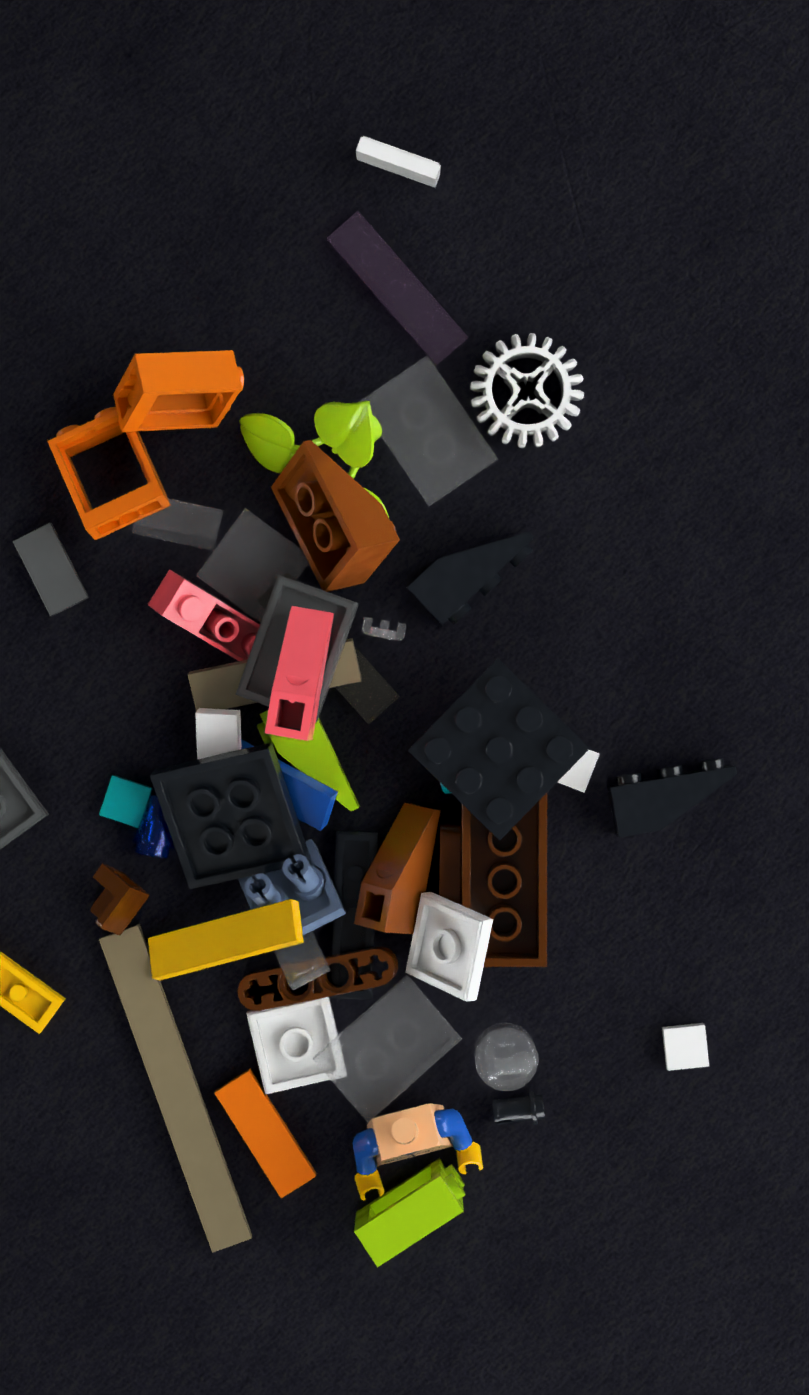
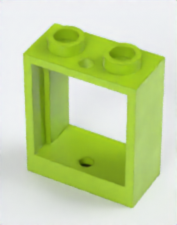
[354,1158,466,1268]

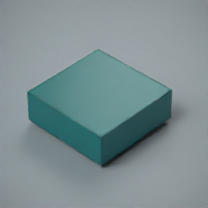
[99,775,153,828]

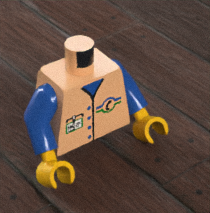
[353,1103,483,1201]

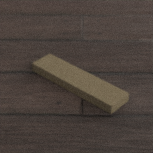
[188,638,362,712]

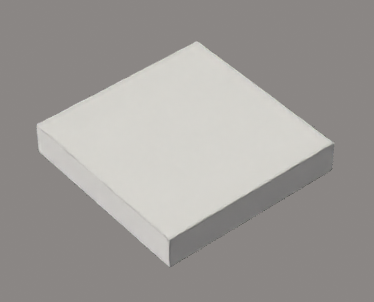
[405,892,493,1002]
[246,997,347,1094]

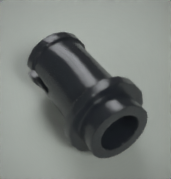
[492,1091,545,1126]

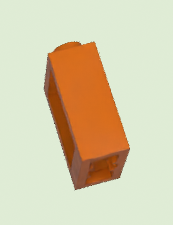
[113,350,244,432]
[47,407,171,540]

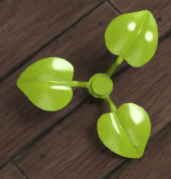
[239,401,389,518]

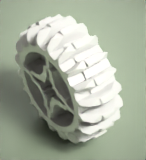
[470,333,584,448]

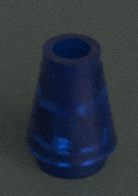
[133,796,174,859]

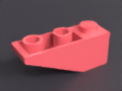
[148,569,260,661]
[265,606,334,741]

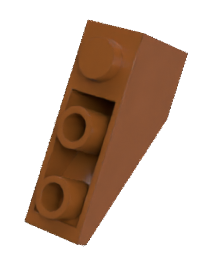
[354,803,441,934]

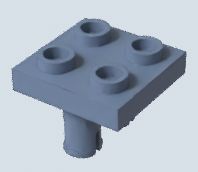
[238,839,346,935]

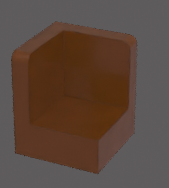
[90,863,150,935]

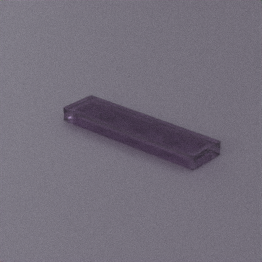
[326,211,468,367]

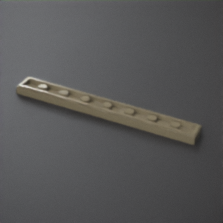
[99,924,252,1253]

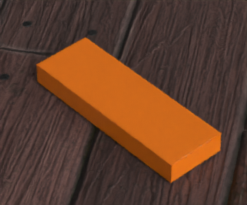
[214,1068,317,1198]

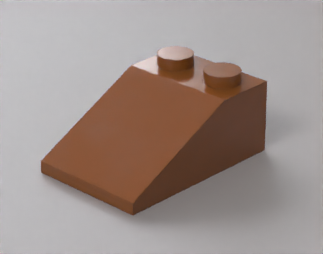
[271,440,400,592]

